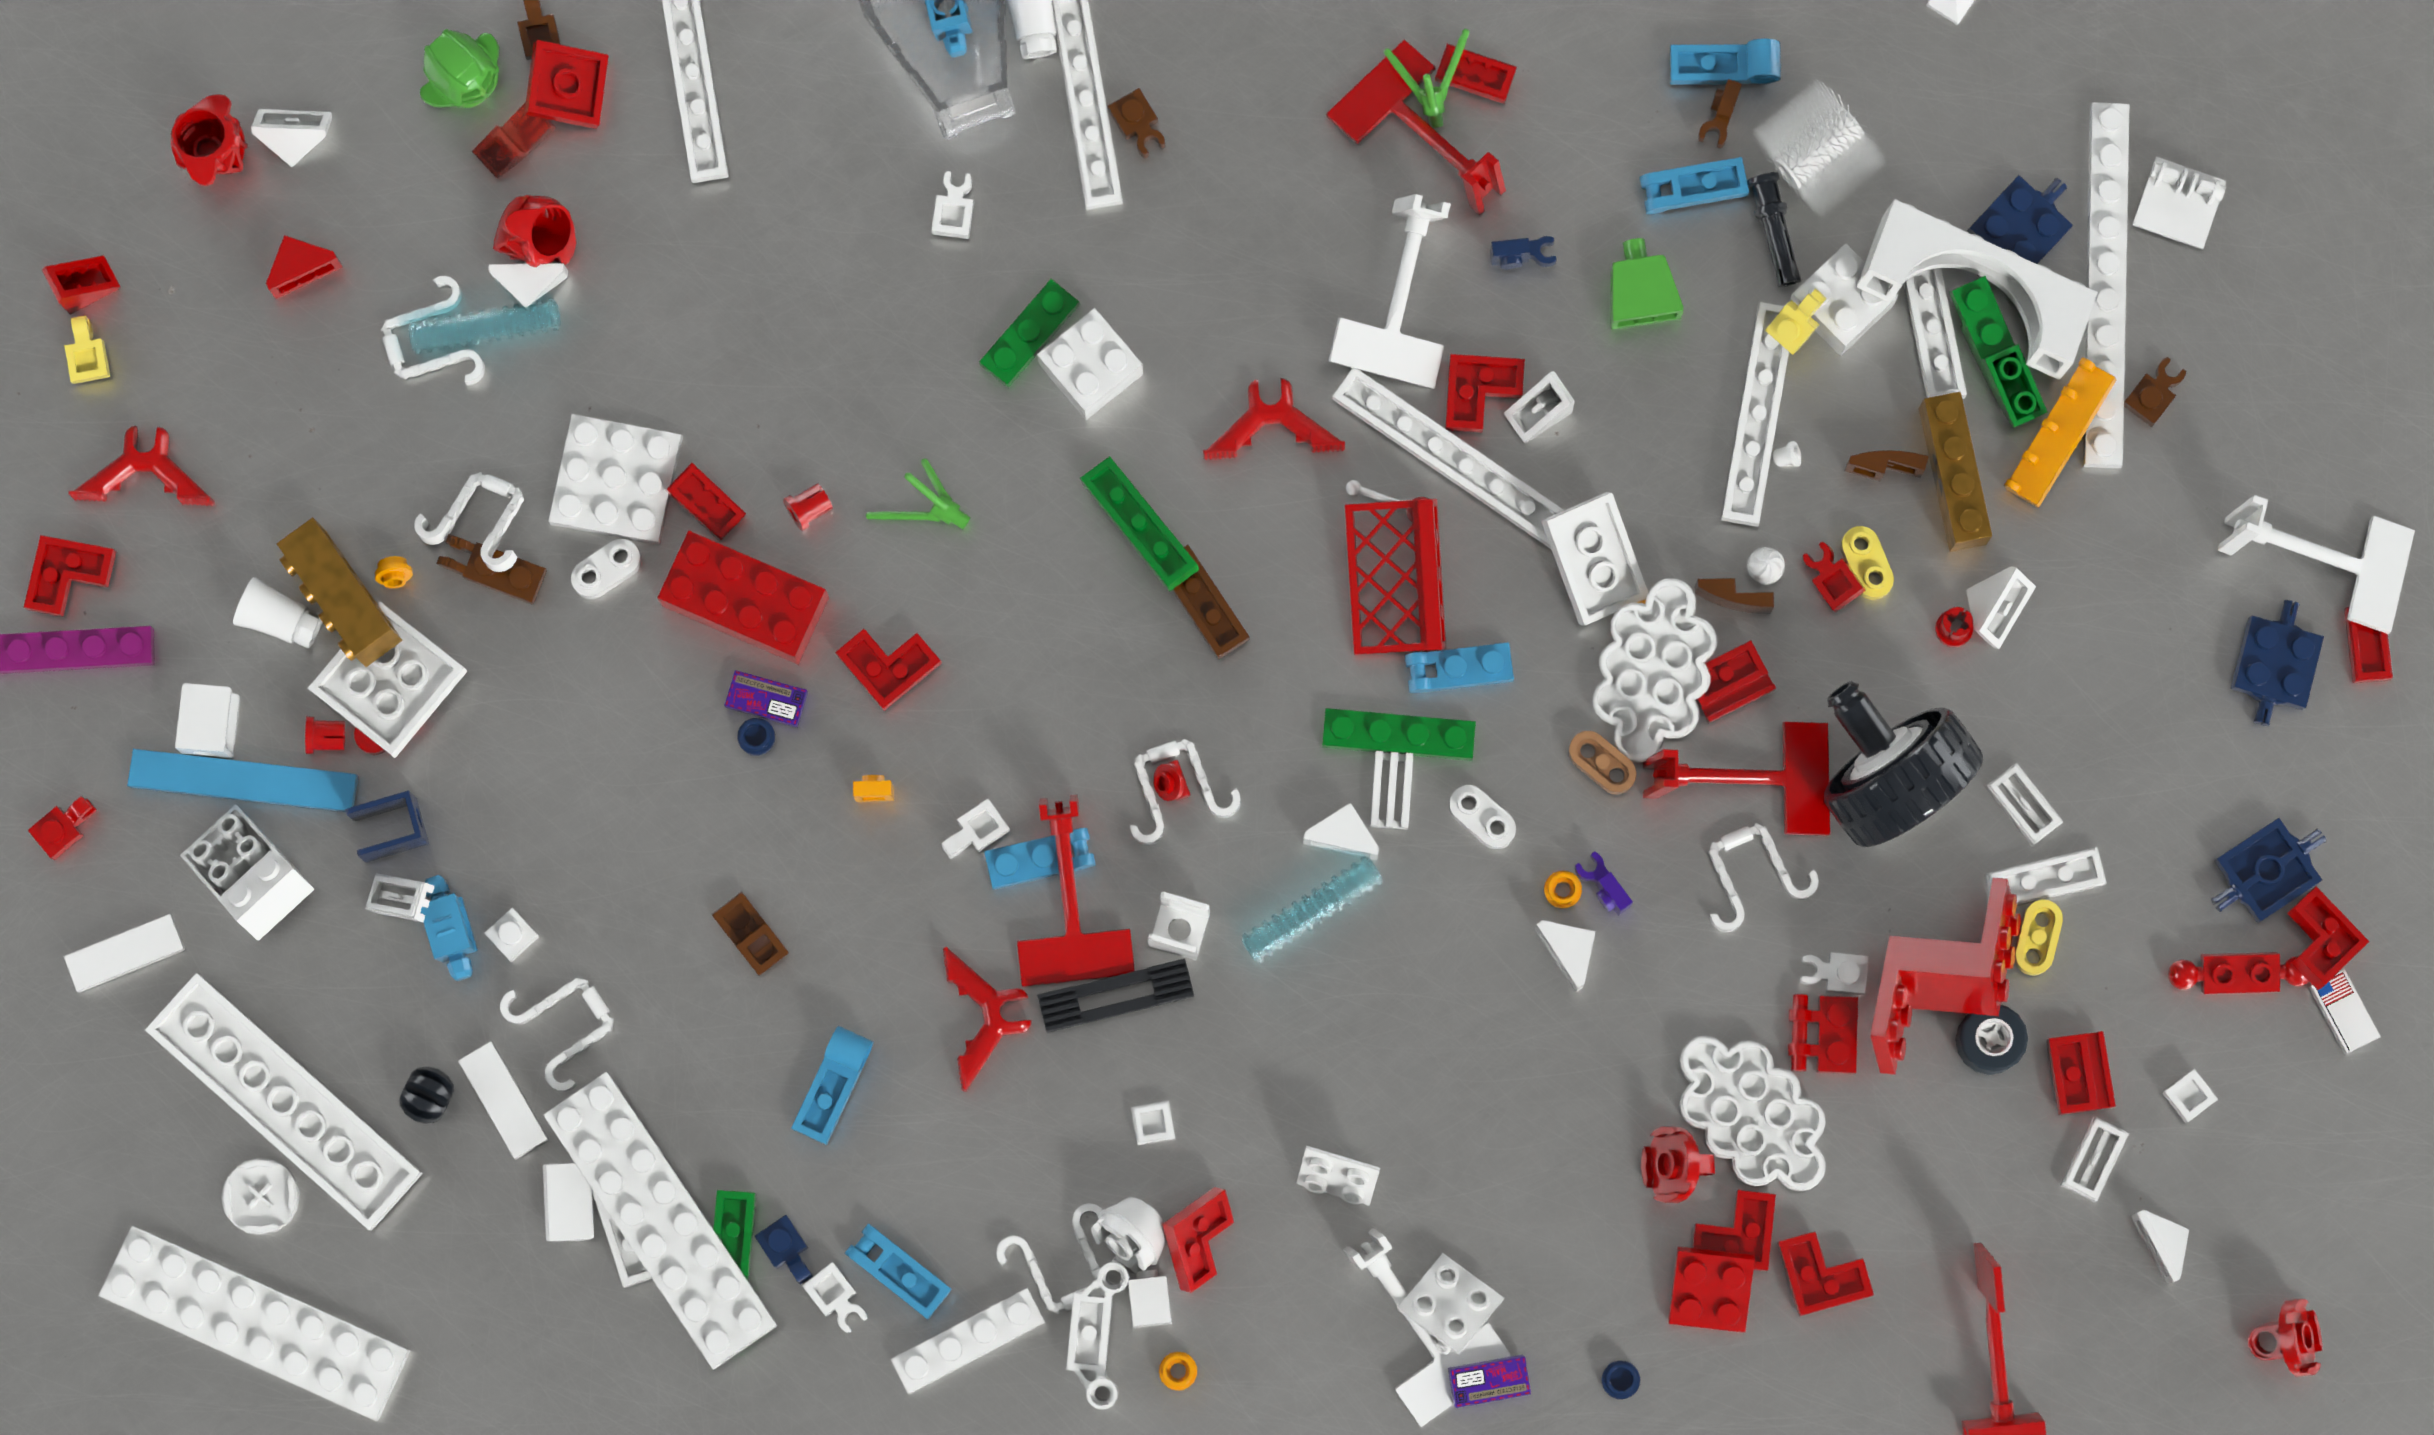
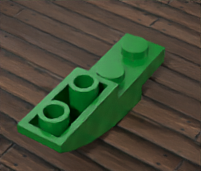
[1948,276,2048,428]

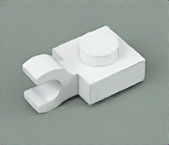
[942,799,1010,860]

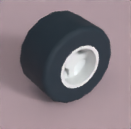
[1955,1005,2028,1075]

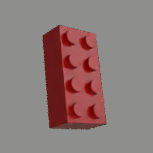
[657,530,829,665]

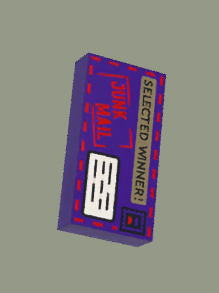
[724,670,808,728]
[1448,1355,1531,1408]

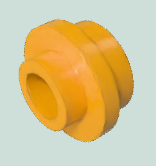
[374,556,413,588]
[1544,870,1582,909]
[1159,1352,1197,1390]

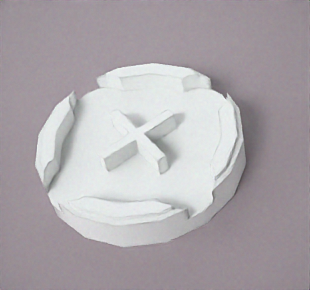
[221,1158,300,1235]

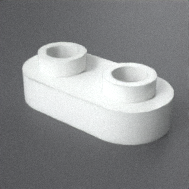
[571,539,641,599]
[1449,785,1516,849]

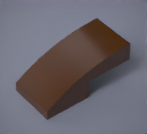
[1844,450,1929,481]
[1695,578,1774,614]
[711,891,789,976]

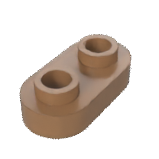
[1569,731,1636,795]

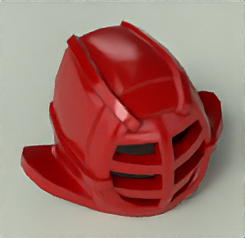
[170,94,248,186]
[493,195,576,267]

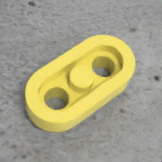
[1840,526,1894,600]
[2014,900,2063,976]

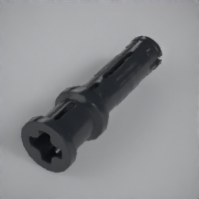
[1747,172,1801,287]

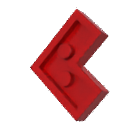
[1445,354,1525,432]
[24,535,116,617]
[835,629,942,711]
[2287,886,2370,991]
[1162,1187,1234,1293]
[1692,1190,1776,1272]
[1777,1231,1874,1317]

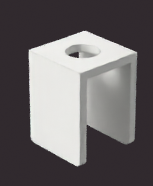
[175,683,240,760]
[1148,892,1210,960]

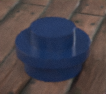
[737,718,775,756]
[1601,1361,1640,1399]

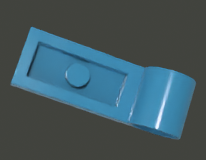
[1670,38,1781,85]
[791,1026,873,1145]

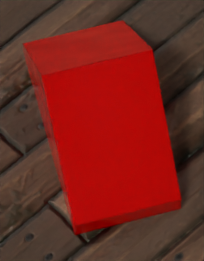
[266,235,343,299]
[42,255,120,315]

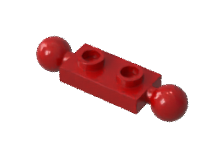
[2168,952,2309,994]

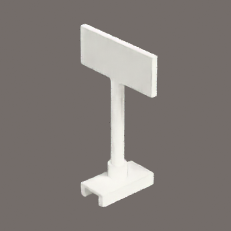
[1328,194,1451,389]
[2218,495,2415,634]
[1343,1228,1512,1427]

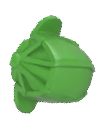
[420,29,499,108]

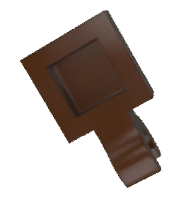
[517,0,561,60]
[1698,79,1742,149]

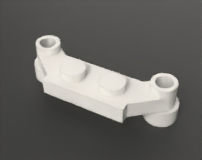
[1066,1262,1129,1410]

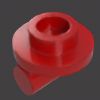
[1153,760,1191,801]

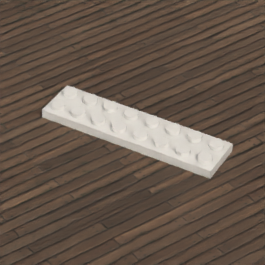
[145,973,423,1231]
[543,1072,778,1369]
[99,1226,410,1421]

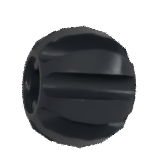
[399,1067,454,1124]

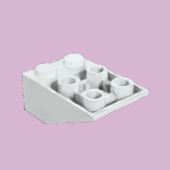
[180,804,314,941]

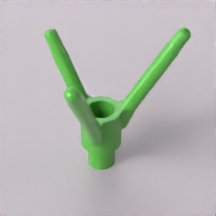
[1383,29,1470,128]
[866,458,971,530]

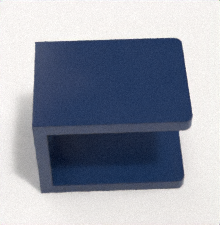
[345,790,429,862]

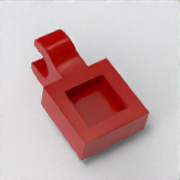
[28,796,97,860]

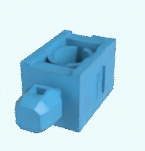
[925,0,973,57]
[420,875,478,981]

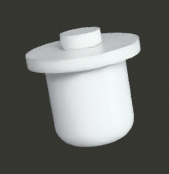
[1773,441,1802,467]

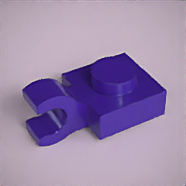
[1574,851,1633,916]

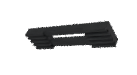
[1038,958,1194,1033]

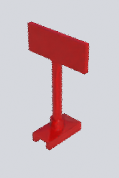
[1326,39,1506,216]
[1643,721,1830,836]
[1017,794,1135,987]
[1962,1243,2046,1435]

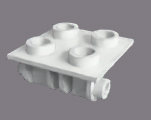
[2132,157,2227,250]
[1296,1146,1380,1206]
[1397,1253,1504,1355]

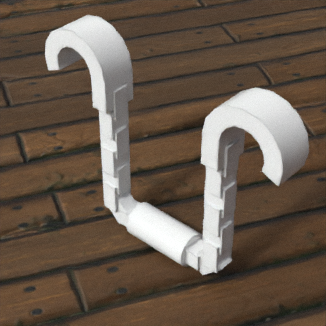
[381,276,485,385]
[414,472,524,572]
[1130,739,1241,845]
[1708,823,1819,932]
[500,978,614,1092]
[996,1203,1102,1314]

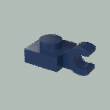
[1490,236,1557,269]
[754,1215,814,1285]

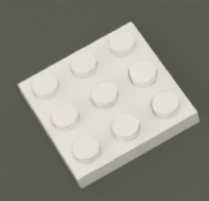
[548,414,683,545]
[308,602,467,758]

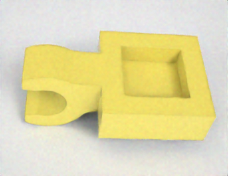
[1765,289,1827,355]
[64,315,110,384]

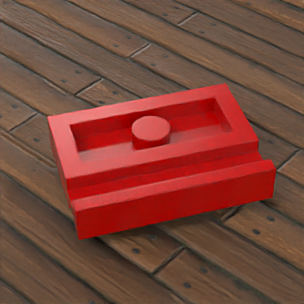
[1696,640,1776,724]
[2046,1031,2116,1115]

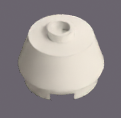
[1091,1197,1166,1274]

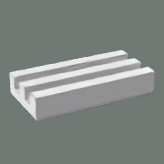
[1370,751,1413,830]
[1985,763,2063,846]
[365,873,434,922]
[2060,1116,2129,1203]

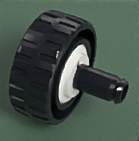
[1824,681,1983,847]

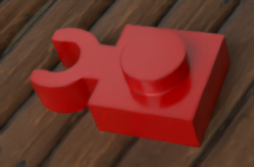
[1803,542,1866,612]

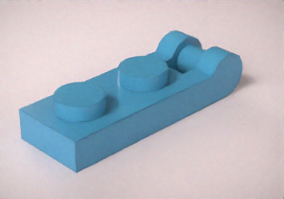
[1639,157,1749,214]
[1405,642,1514,693]
[984,828,1096,890]
[844,1223,952,1320]

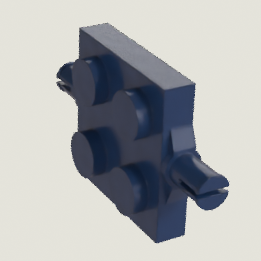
[1967,175,2073,277]
[2230,600,2324,726]
[2211,818,2326,923]

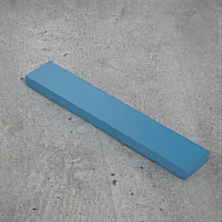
[127,749,359,812]

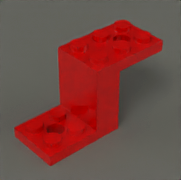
[1870,878,2021,1075]

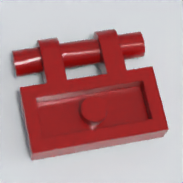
[1788,994,1858,1075]

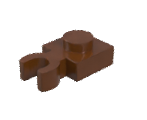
[1108,88,1165,159]
[2124,357,2187,427]

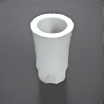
[1006,0,1057,59]
[233,577,322,648]

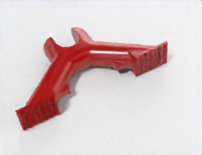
[1203,378,1345,460]
[68,426,215,507]
[943,947,1032,1092]

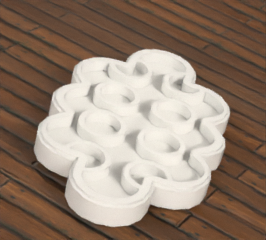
[1593,578,1717,763]
[1679,1036,1826,1192]

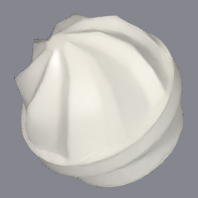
[1747,547,1785,585]

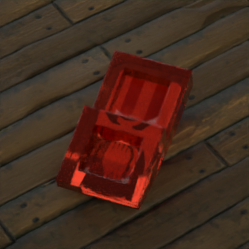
[472,102,556,178]

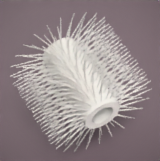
[1753,80,1885,216]

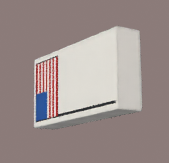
[2309,969,2381,1055]

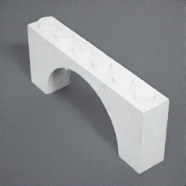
[1856,199,2098,380]

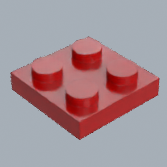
[524,40,609,129]
[1668,1246,1755,1333]

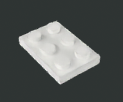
[1541,492,1648,626]

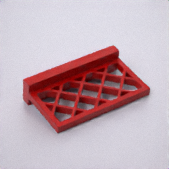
[1345,499,1447,655]

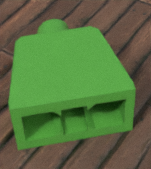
[1610,238,1684,330]

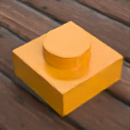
[853,774,894,802]

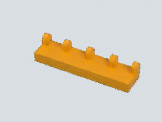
[2004,357,2117,508]

